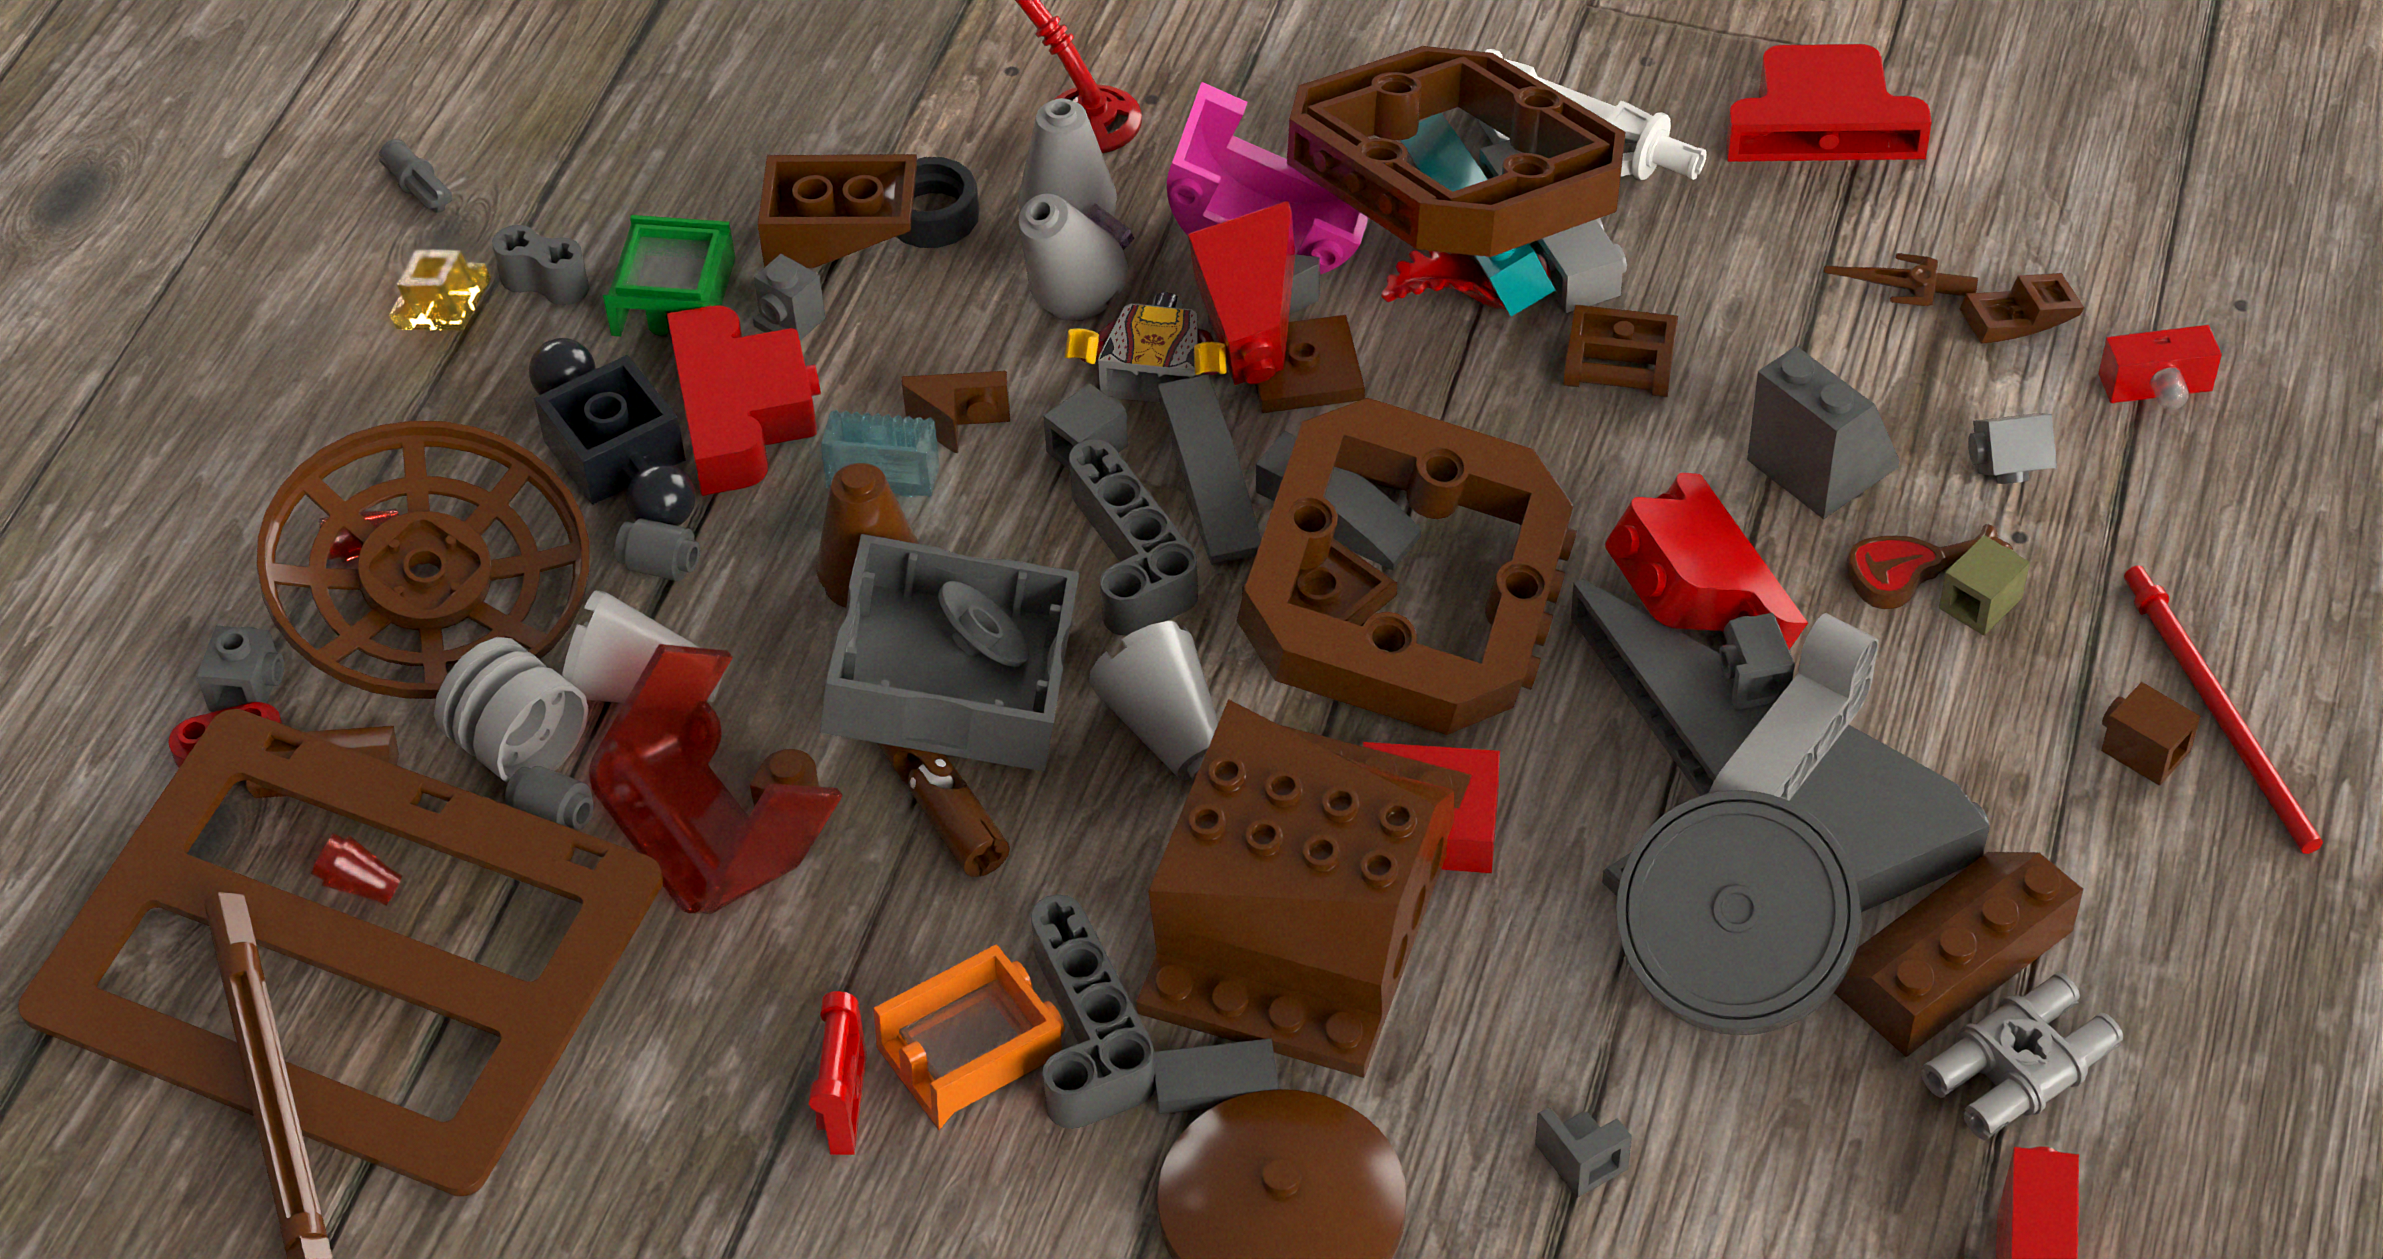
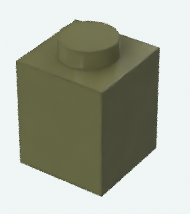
[1939,535,2030,636]

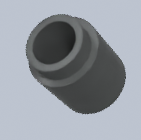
[615,518,700,581]
[505,766,594,831]

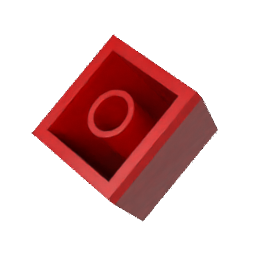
[1188,201,1295,386]

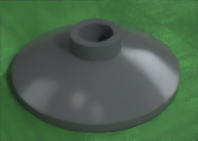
[938,581,1029,667]

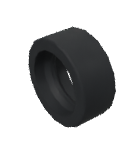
[896,157,979,248]

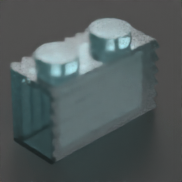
[821,410,940,497]

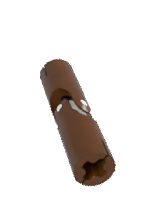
[877,743,1010,877]

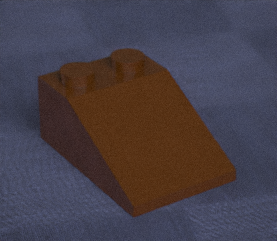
[757,154,917,268]

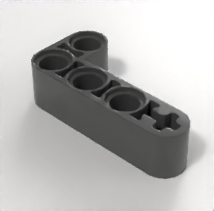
[1069,439,1198,636]
[1031,894,1155,1129]

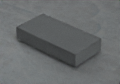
[1154,1038,1279,1114]

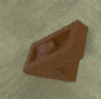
[902,371,1010,453]

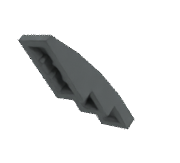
[1158,374,1261,565]

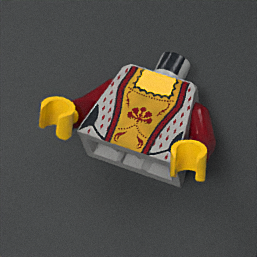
[1064,292,1226,403]

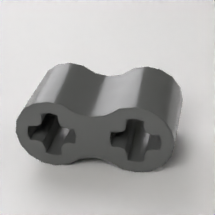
[492,225,589,305]

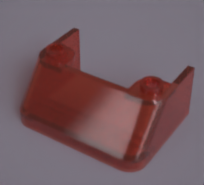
[589,644,843,914]

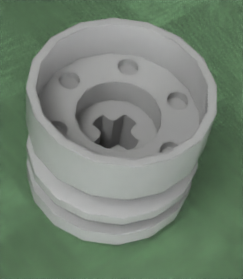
[434,637,589,784]

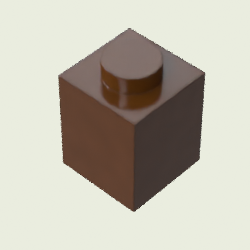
[2101,682,2201,786]

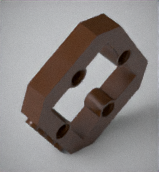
[1287,46,1626,257]
[1236,398,1577,735]

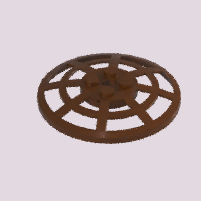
[257,421,590,699]

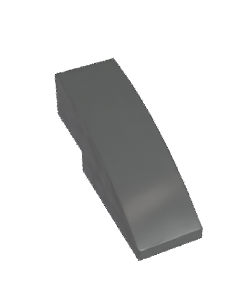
[1256,430,1422,570]

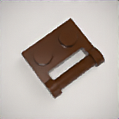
[1563,305,1678,397]

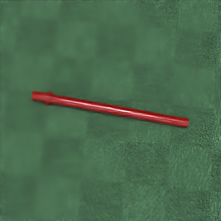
[2124,565,2323,854]

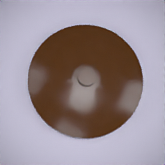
[1157,1089,1406,1259]

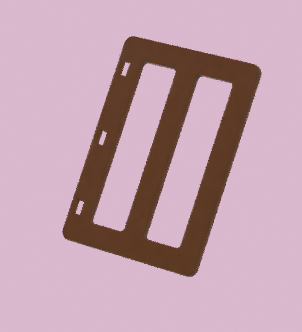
[18,709,663,1196]

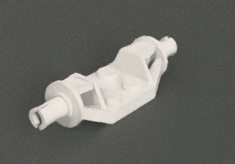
[1477,49,1706,180]

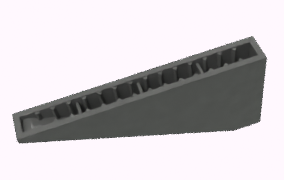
[1571,579,1990,912]

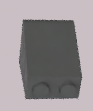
[1747,346,1900,519]

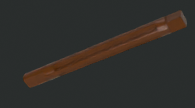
[204,892,333,1259]

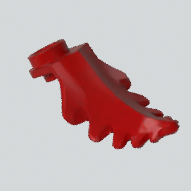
[1381,250,1551,310]

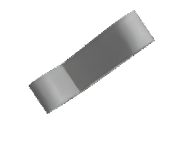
[1709,613,1879,801]

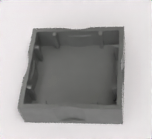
[820,534,1079,772]

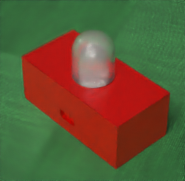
[2098,325,2222,410]

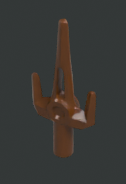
[1823,253,1978,306]

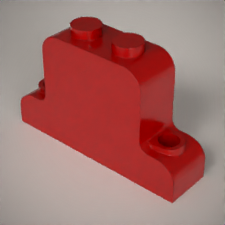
[1726,44,1932,162]
[1605,473,1808,650]

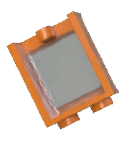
[873,944,1065,1130]

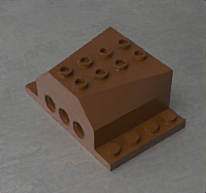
[1136,699,1471,1078]

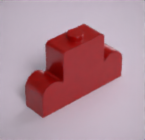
[667,305,821,496]

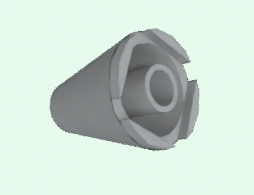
[1018,98,1117,228]
[1019,194,1128,320]
[562,590,723,710]
[1089,621,1219,782]

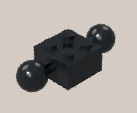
[529,338,695,526]

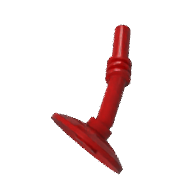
[1015,0,1142,153]

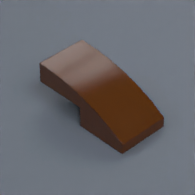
[1959,273,2084,344]

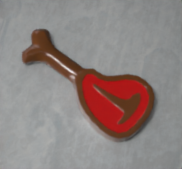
[1847,524,2013,609]

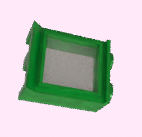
[603,215,736,337]

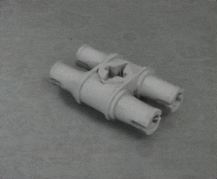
[1921,972,2123,1140]

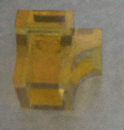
[389,250,491,330]

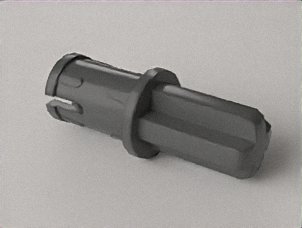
[379,139,452,213]

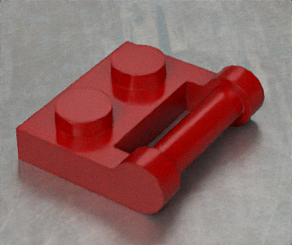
[809,991,867,1155]

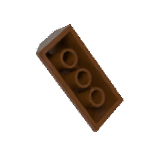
[1834,852,2084,1057]

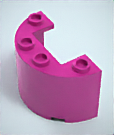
[1167,82,1368,275]

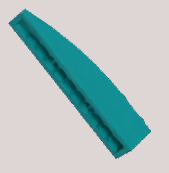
[1400,113,1555,317]

